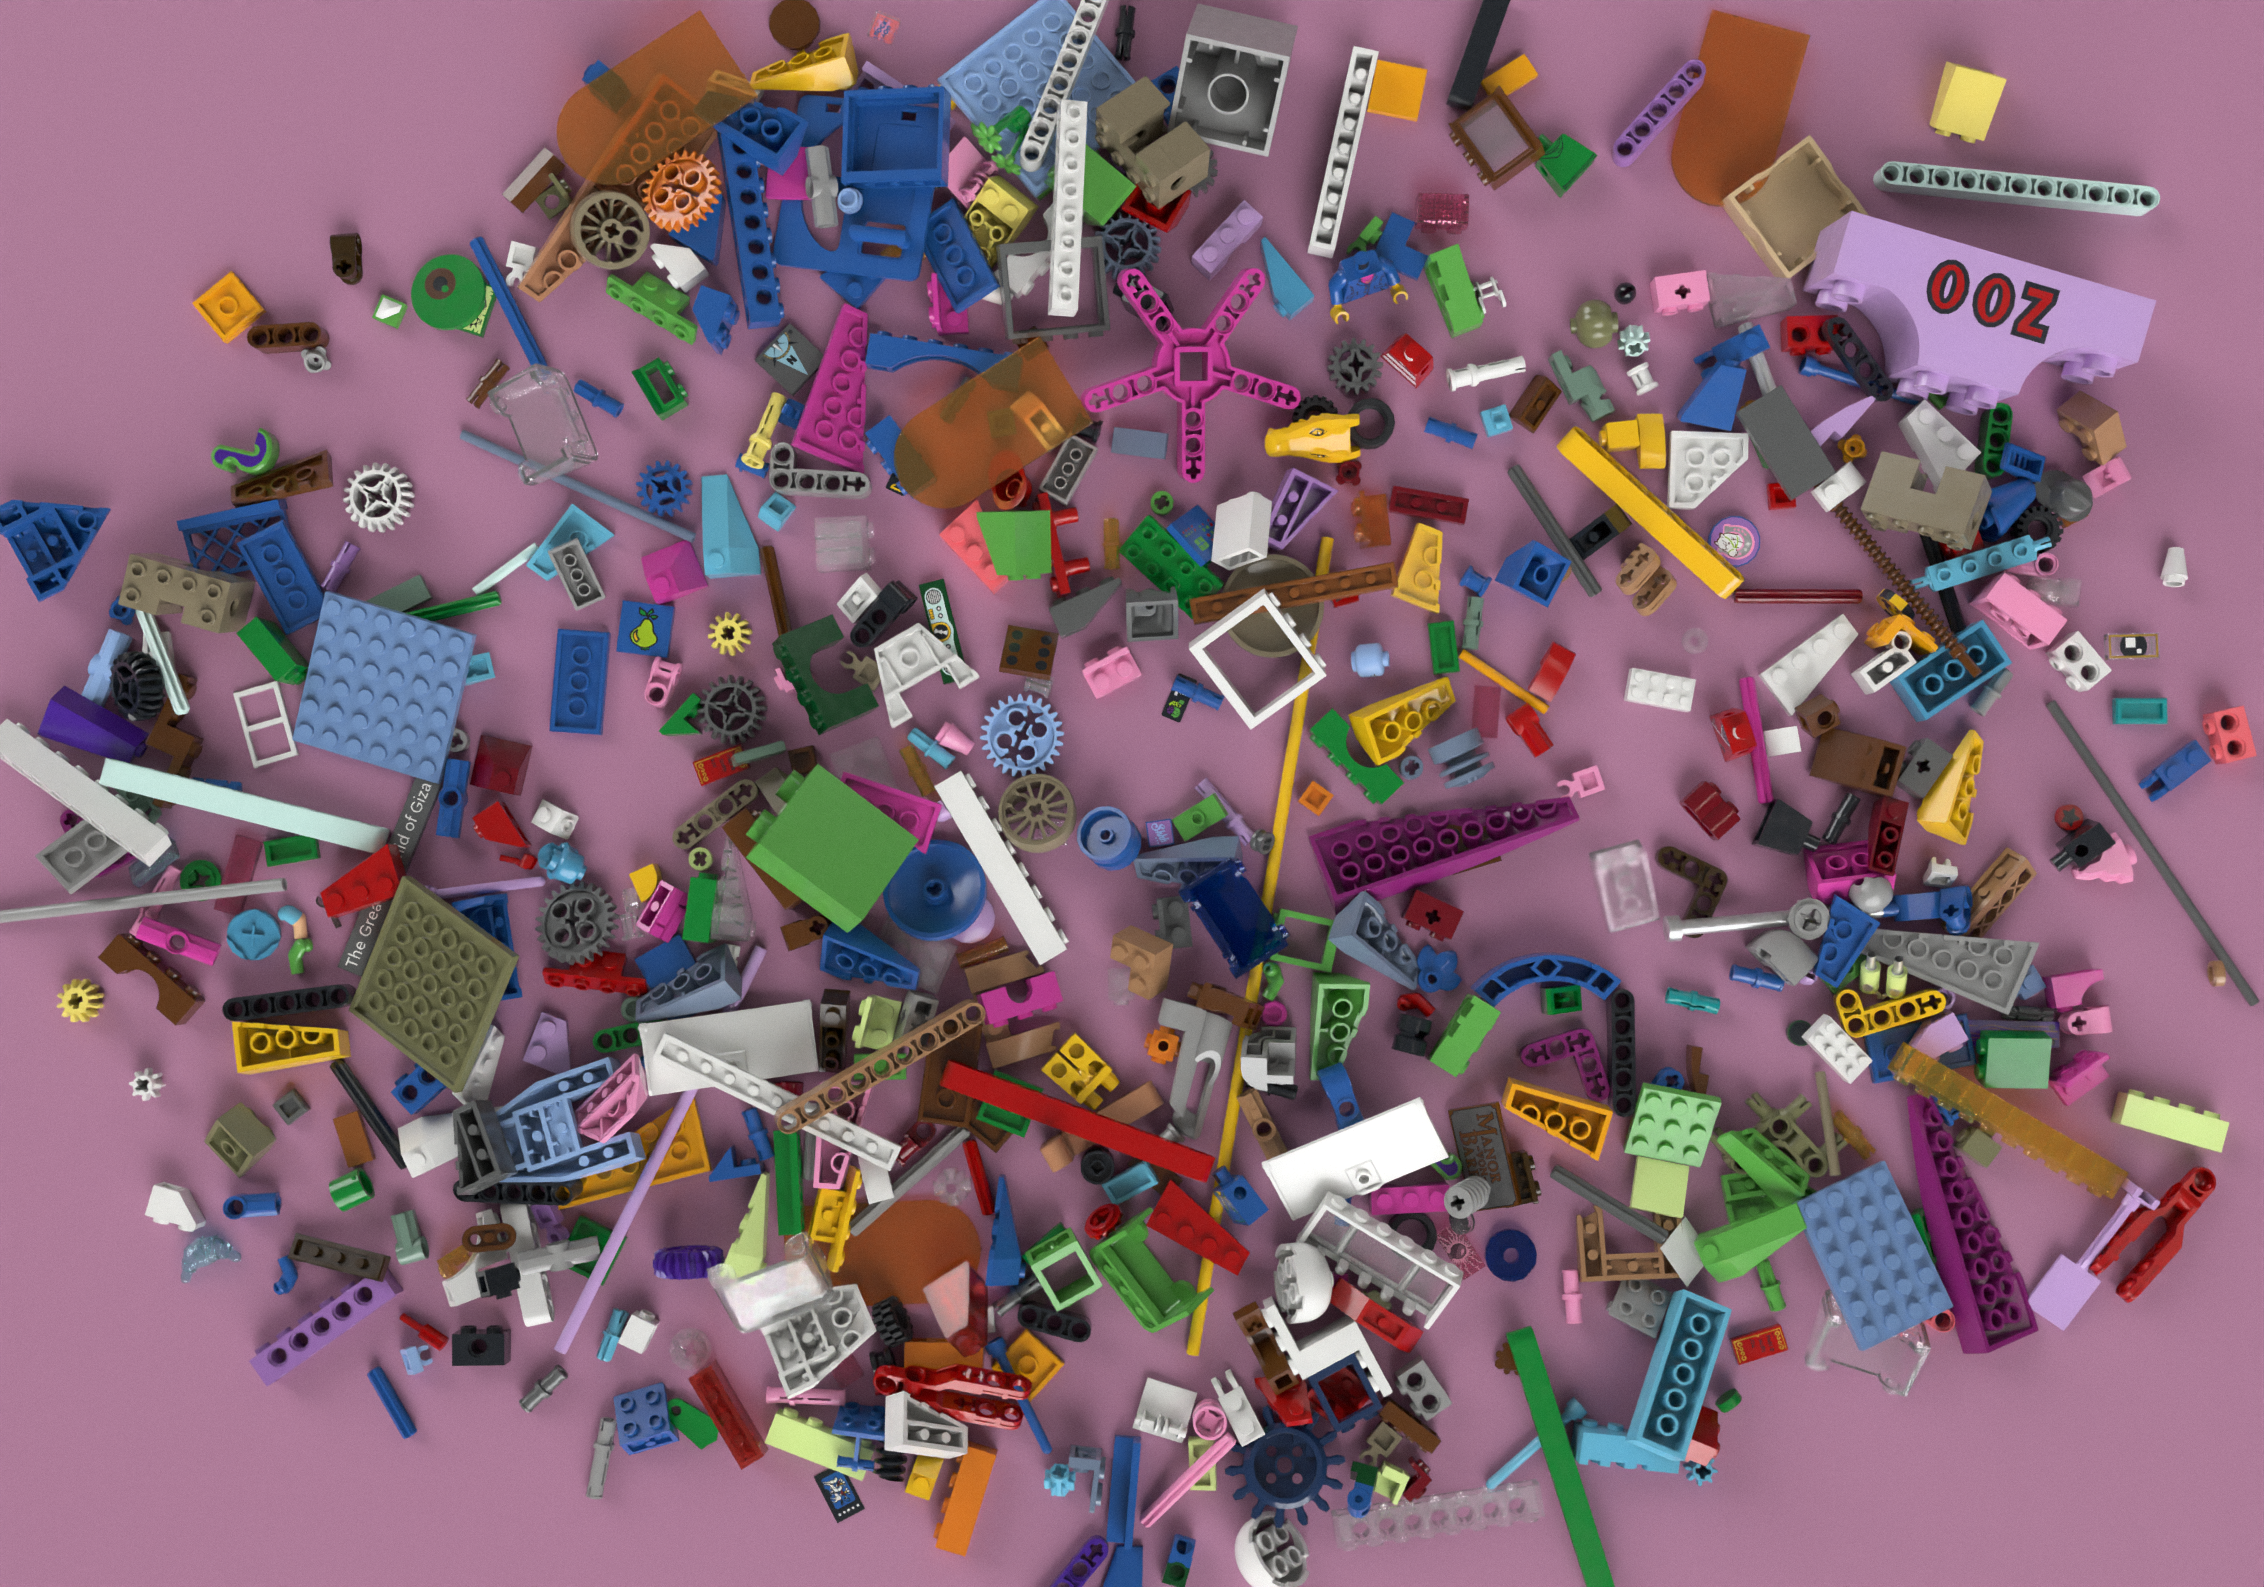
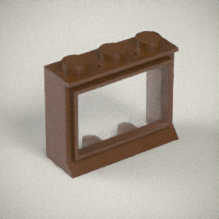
[1448,86,1545,191]

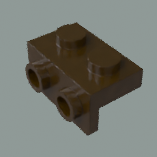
[1505,1149,1541,1208]

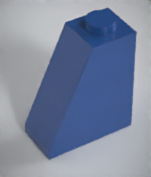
[668,189,726,267]
[1677,359,1747,431]

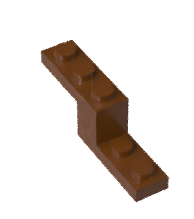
[146,673,204,809]

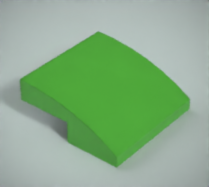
[1720,1173,1779,1224]

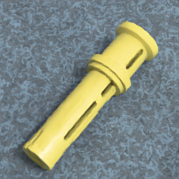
[741,392,787,469]

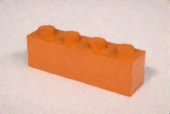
[933,1440,998,1557]

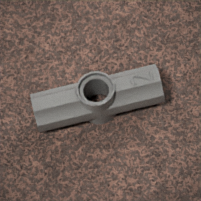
[805,146,838,228]
[518,1236,601,1276]

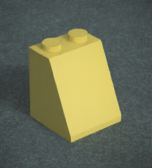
[1929,61,2007,144]

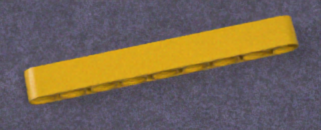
[1557,426,1745,599]

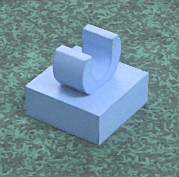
[399,1345,433,1375]

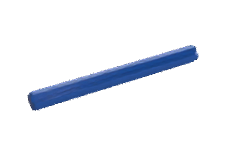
[470,237,551,378]

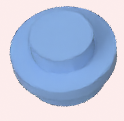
[837,187,863,214]

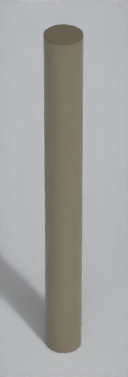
[1815,1071,1841,1176]

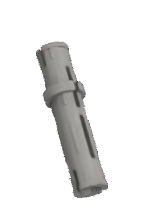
[586,1417,617,1499]

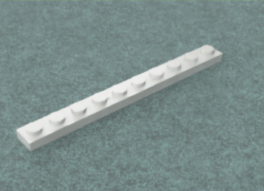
[653,1033,902,1171]

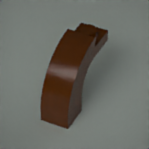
[1232,1301,1299,1395]

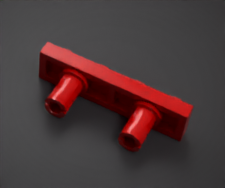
[1032,492,1090,598]

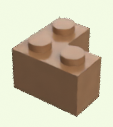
[2057,390,2127,466]
[1110,925,1173,1000]

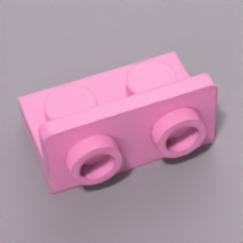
[1082,645,1142,699]

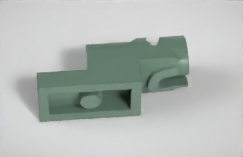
[1548,350,1615,422]

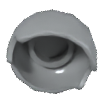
[1849,877,1893,914]

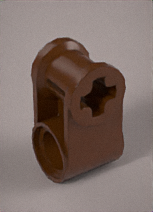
[780,915,832,952]

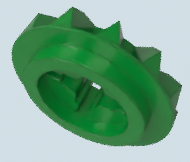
[180,860,223,901]

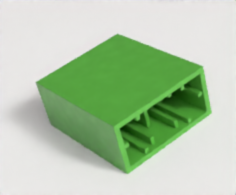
[746,764,919,933]

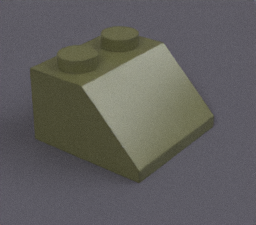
[204,1102,276,1179]

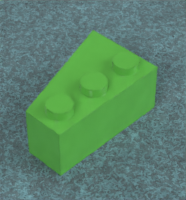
[1423,244,1485,338]
[1427,993,1501,1077]

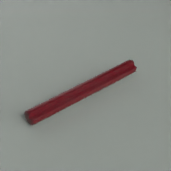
[1733,589,1863,604]

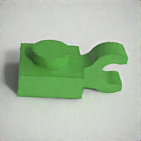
[1346,216,1383,255]

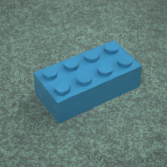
[1890,620,2012,722]

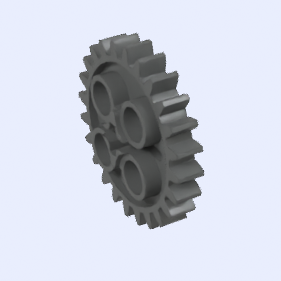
[535,881,619,965]

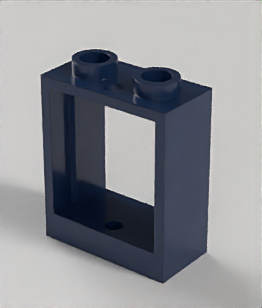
[1307,1353,1383,1433]

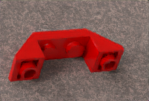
[1330,1277,1424,1353]

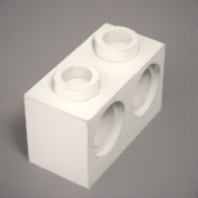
[2046,631,2112,692]

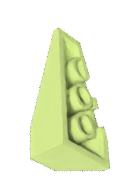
[720,1171,770,1283]

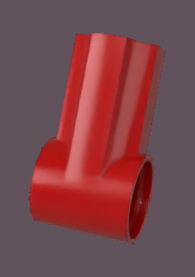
[1505,703,1554,758]

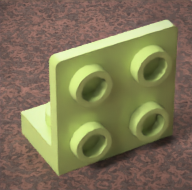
[852,994,903,1050]

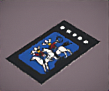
[814,1468,865,1523]

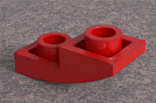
[1528,641,1576,702]

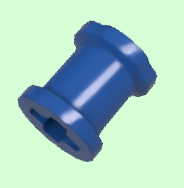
[1458,565,1492,597]

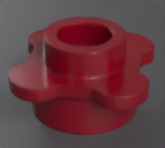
[1335,460,1362,486]

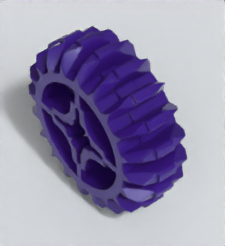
[653,1245,725,1280]

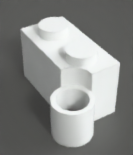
[1851,631,1917,695]

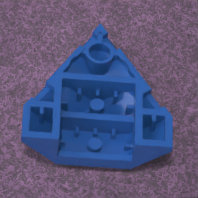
[0,500,111,602]

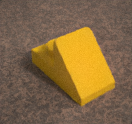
[905,1455,944,1501]

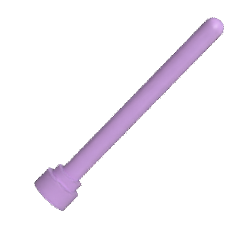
[425,876,546,899]

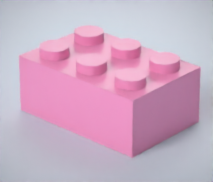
[1969,573,2068,650]

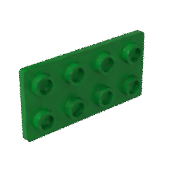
[1119,515,1224,619]

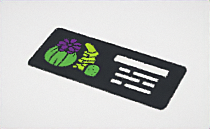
[1162,673,1197,722]

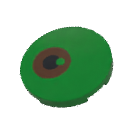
[411,254,487,330]

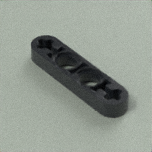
[1822,317,1893,402]

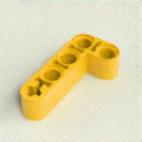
[1833,987,1946,1038]

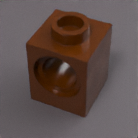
[1794,694,1841,738]

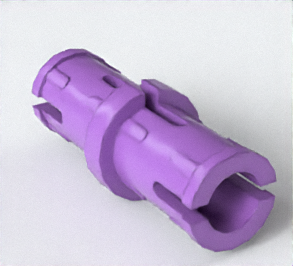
[320,541,361,593]

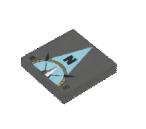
[755,323,823,396]

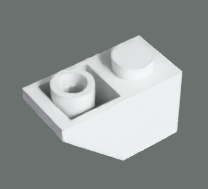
[650,243,709,293]
[145,1182,206,1232]

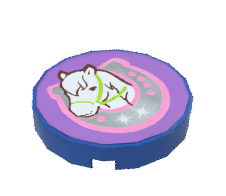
[1708,516,1760,568]

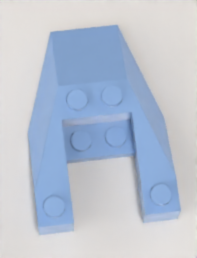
[496,1057,646,1182]

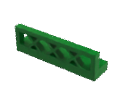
[773,1129,806,1236]

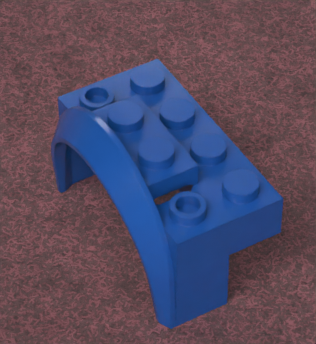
[452,893,523,1001]

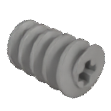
[1444,1175,1491,1219]

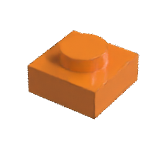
[1297,780,1334,817]

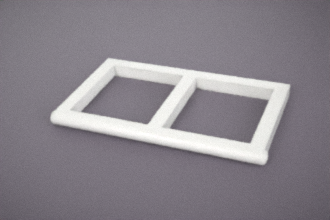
[233,681,299,769]

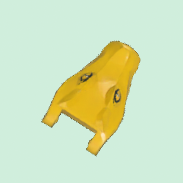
[1264,413,1361,463]

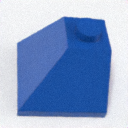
[1495,540,1572,608]

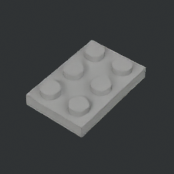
[35,820,128,895]

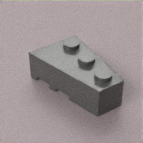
[453,1100,517,1195]

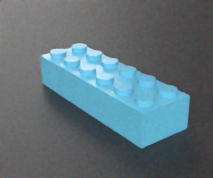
[1625,1289,1732,1461]

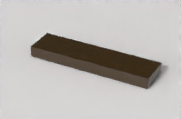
[288,1233,391,1282]

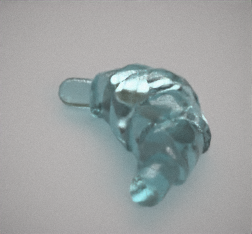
[181,1235,241,1283]

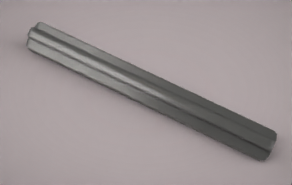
[1550,1165,1669,1244]

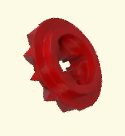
[1084,1203,1123,1240]

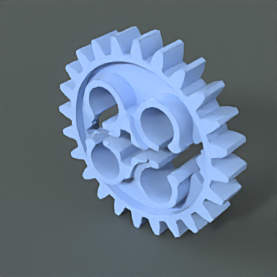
[980,694,1064,777]

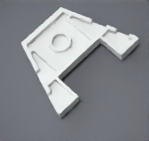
[874,623,980,728]

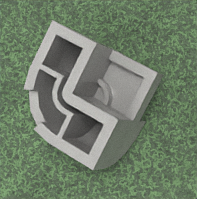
[1745,929,1819,986]
[1241,1026,1297,1091]

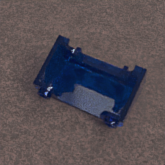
[1178,856,1290,979]

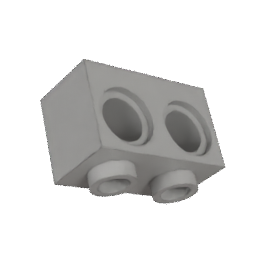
[1394,1355,1453,1421]

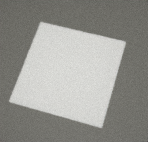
[1660,1217,1703,1287]

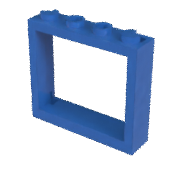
[841,84,951,190]

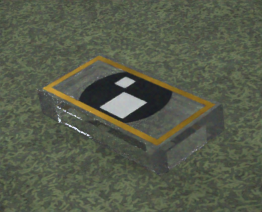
[2104,633,2160,660]

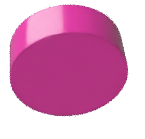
[1261,1000,1287,1027]

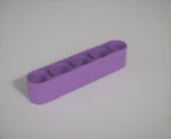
[1612,59,1706,167]

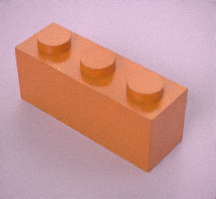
[904,1338,985,1379]

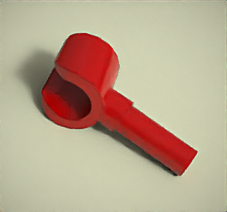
[499,853,538,870]

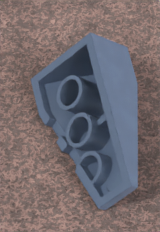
[635,943,742,1023]

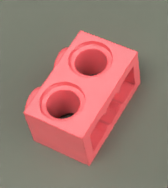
[2202,705,2257,764]

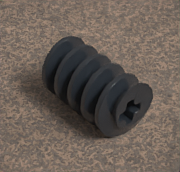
[872,1440,908,1482]

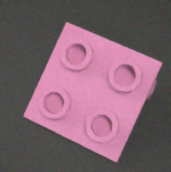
[948,136,998,210]

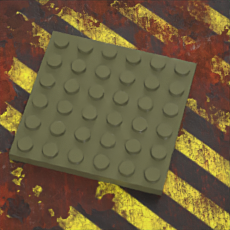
[348,876,519,1093]

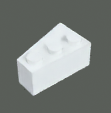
[884,1391,968,1459]

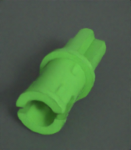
[1756,1258,1786,1312]

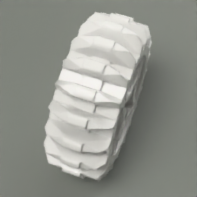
[343,463,415,533]

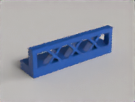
[1106,1434,1141,1549]

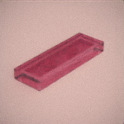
[214,835,264,916]

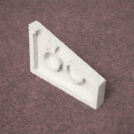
[452,1025,505,1105]

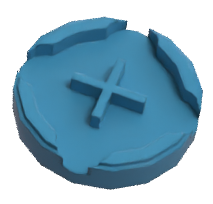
[226,909,281,960]

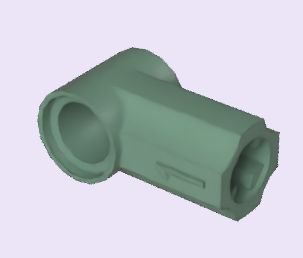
[391,1209,429,1265]

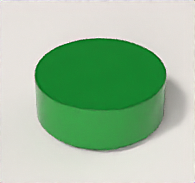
[1715,1388,1742,1413]

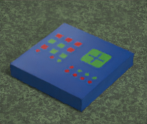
[1166,505,1215,567]

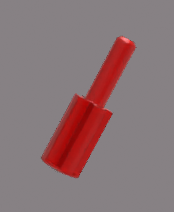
[399,1313,449,1351]

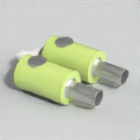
[1859,951,1908,999]

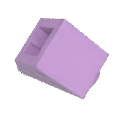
[1891,1009,1969,1078]

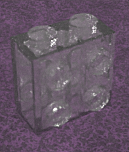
[814,515,875,573]

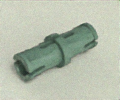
[1462,597,1484,650]

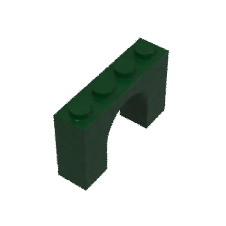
[772,614,879,735]

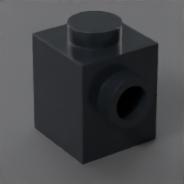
[475,1262,521,1300]

